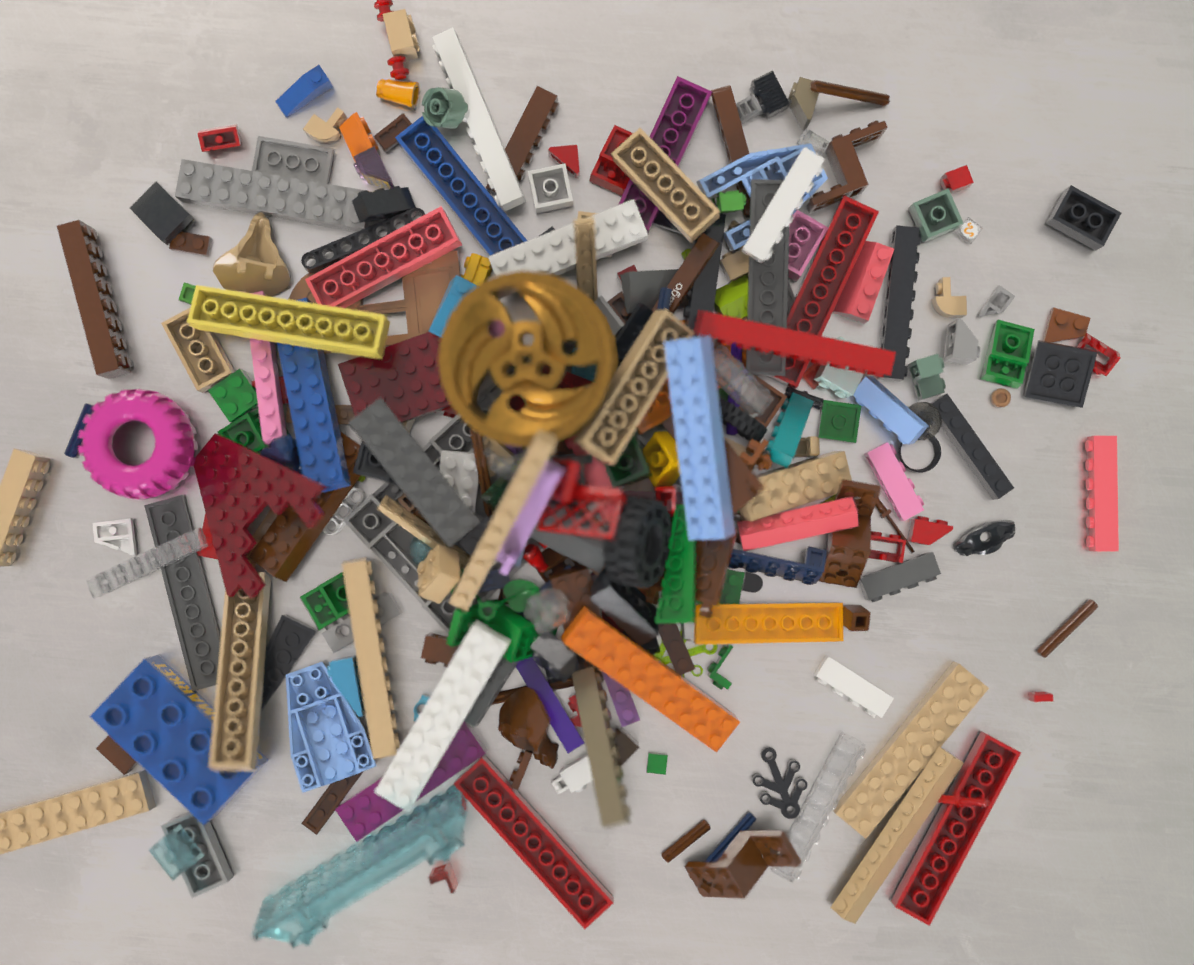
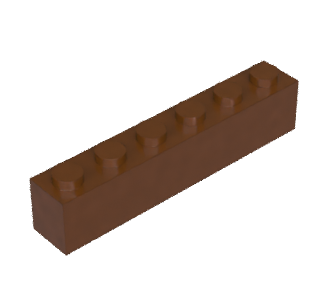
[486,86,560,195]

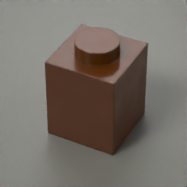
[843,605,871,631]

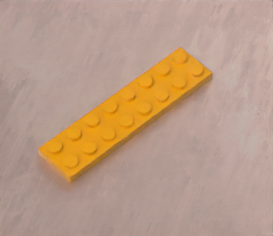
[694,603,844,644]

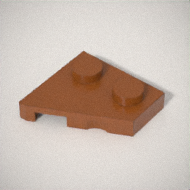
[1043,308,1090,343]

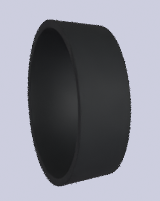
[898,431,941,473]

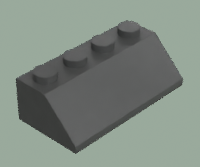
[530,502,606,573]

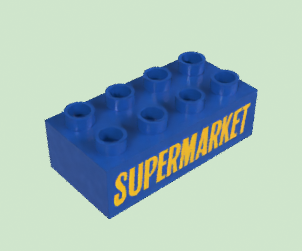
[89,655,269,825]

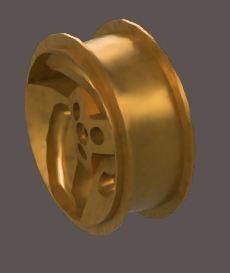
[438,270,618,447]

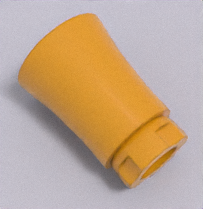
[376,79,420,109]

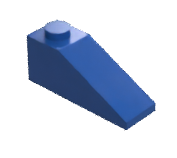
[275,65,333,118]

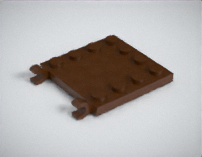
[646,517,738,619]

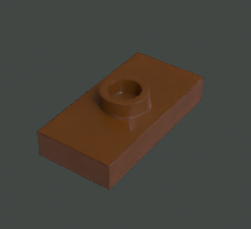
[374,113,412,153]

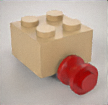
[374,0,420,80]

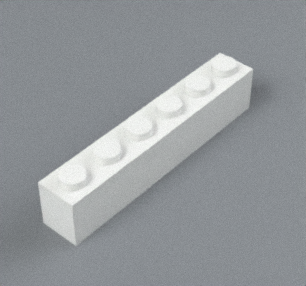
[741,147,825,263]

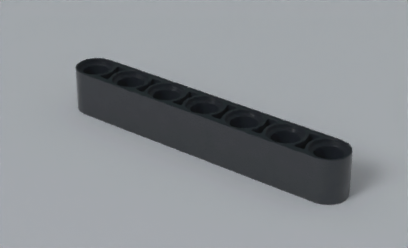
[301,208,425,273]

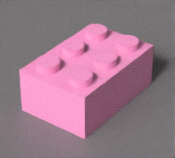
[788,210,828,282]

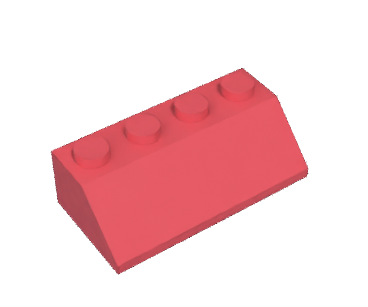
[833,241,894,324]

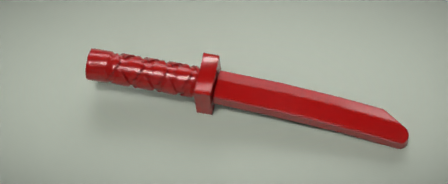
[938,794,989,808]

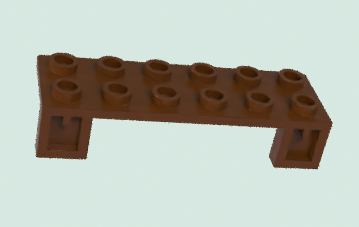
[662,414,765,513]

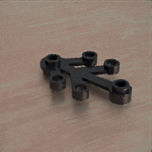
[752,746,808,819]

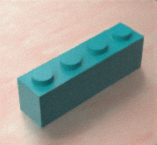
[765,392,814,468]

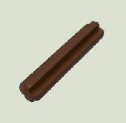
[662,820,711,863]

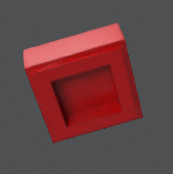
[1028,692,1054,702]

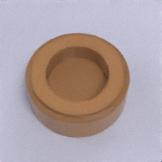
[990,388,1011,408]

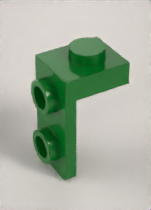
[707,644,733,690]

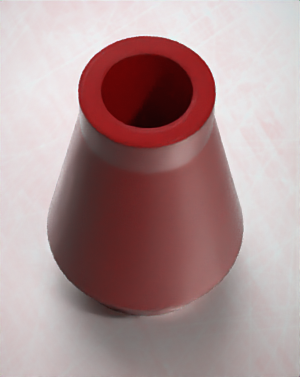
[523,544,548,573]

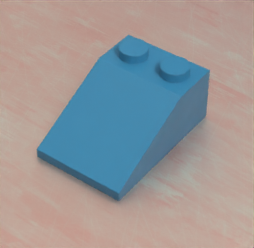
[428,275,477,338]
[327,655,366,717]

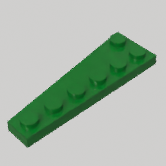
[655,505,697,624]

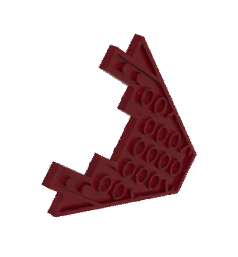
[194,433,326,598]

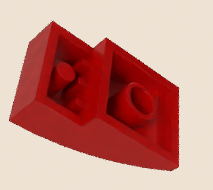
[589,125,633,196]

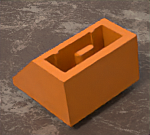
[339,112,379,166]

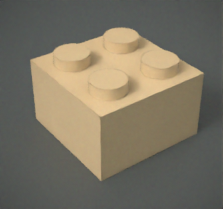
[417,543,460,604]

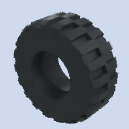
[603,497,672,588]

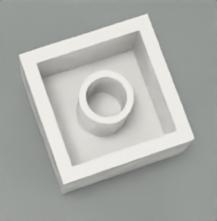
[528,164,573,214]

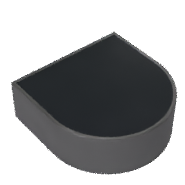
[742,572,763,593]

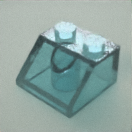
[149,825,204,881]

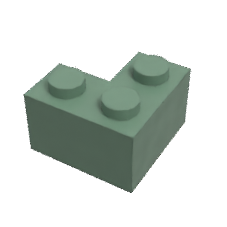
[908,354,946,401]

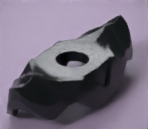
[953,520,1016,556]

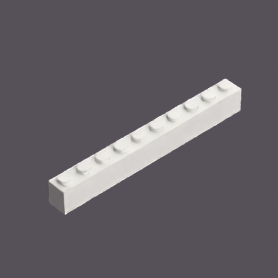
[432,28,527,211]

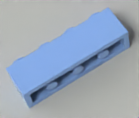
[853,376,929,445]

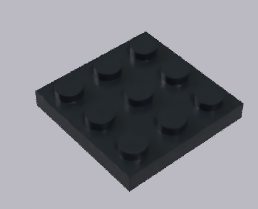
[1024,340,1098,408]

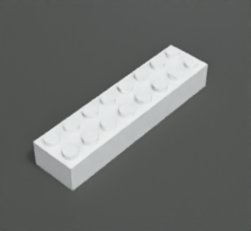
[488,199,648,276]

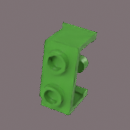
[711,190,746,214]

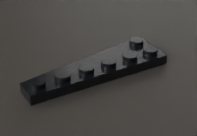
[260,614,318,714]

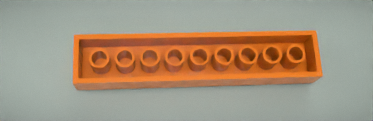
[561,606,740,753]

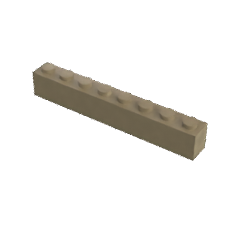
[572,667,632,829]

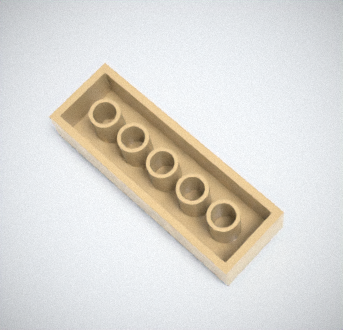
[611,128,720,243]
[0,449,50,567]
[739,451,852,521]

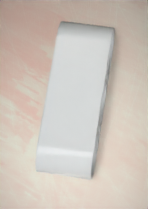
[323,488,366,535]

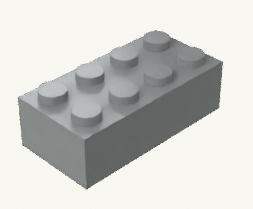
[161,812,233,898]

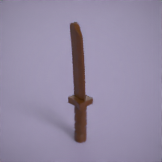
[875,498,915,553]

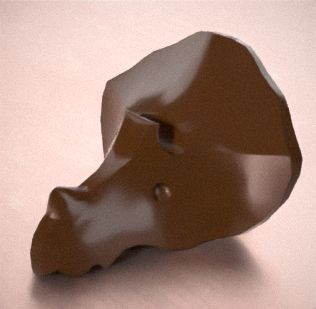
[498,687,559,769]

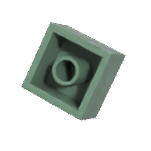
[908,188,964,243]

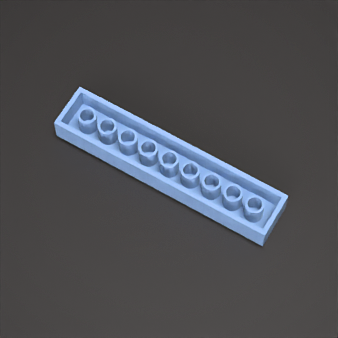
[664,335,735,540]

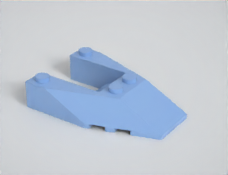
[696,143,828,251]

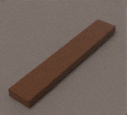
[301,732,371,835]

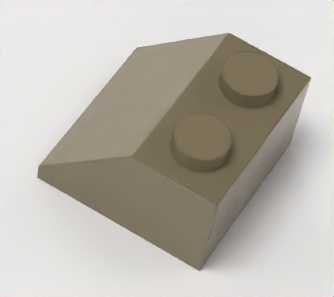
[788,77,819,131]

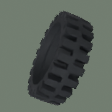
[719,398,768,442]

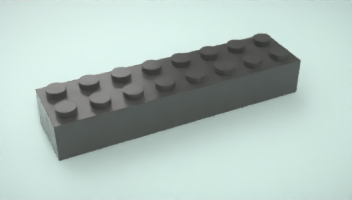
[348,398,480,547]

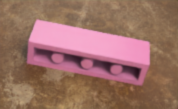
[864,442,924,521]

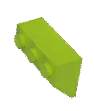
[714,274,748,319]

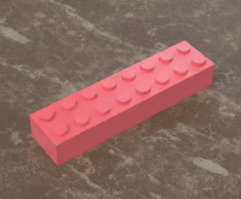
[305,206,462,308]

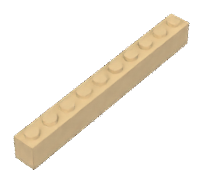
[449,429,557,612]
[830,747,964,924]

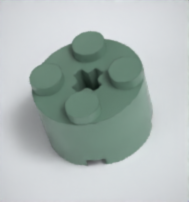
[422,87,468,129]

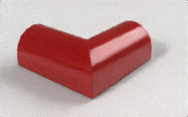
[552,458,581,503]

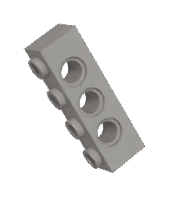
[322,592,403,653]

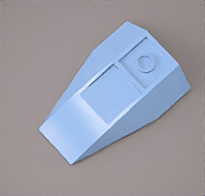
[286,662,377,793]

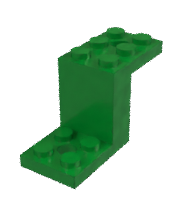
[446,599,560,663]

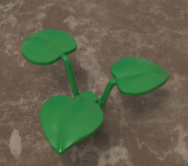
[450,569,539,635]

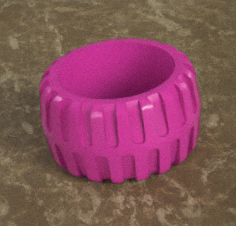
[78,389,198,499]

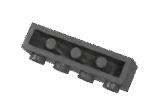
[464,657,519,727]

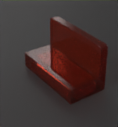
[428,862,458,894]

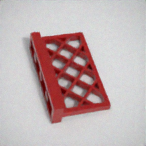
[537,485,627,540]

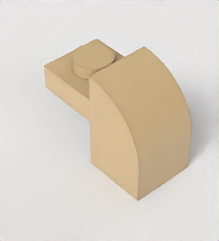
[303,107,347,144]
[931,277,967,318]

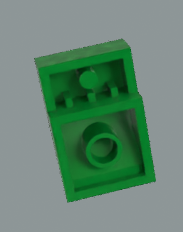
[981,320,1035,389]
[217,408,291,453]
[300,572,349,631]

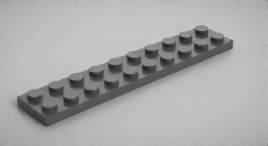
[745,179,789,376]
[144,495,221,691]

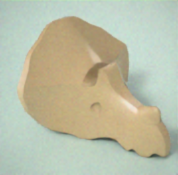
[213,212,290,297]

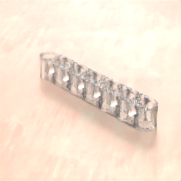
[86,528,209,598]

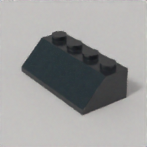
[590,567,659,646]

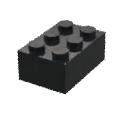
[1046,185,1122,251]

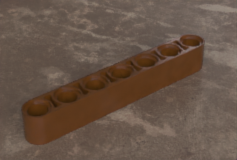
[711,85,750,218]

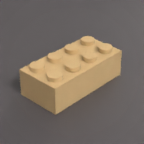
[161,307,235,393]

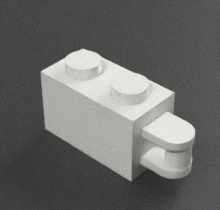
[551,754,593,794]

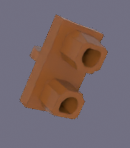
[739,439,772,471]

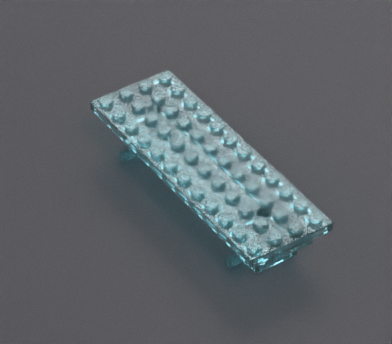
[252,785,467,948]

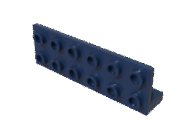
[729,546,827,585]

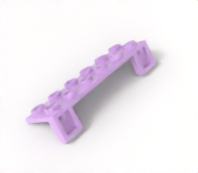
[495,460,565,576]

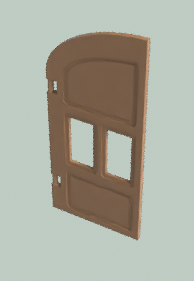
[288,250,461,355]

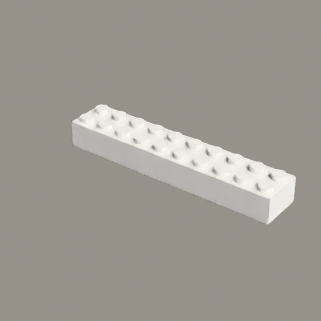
[375,620,511,812]

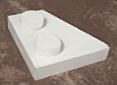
[92,518,137,555]

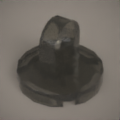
[908,402,942,440]

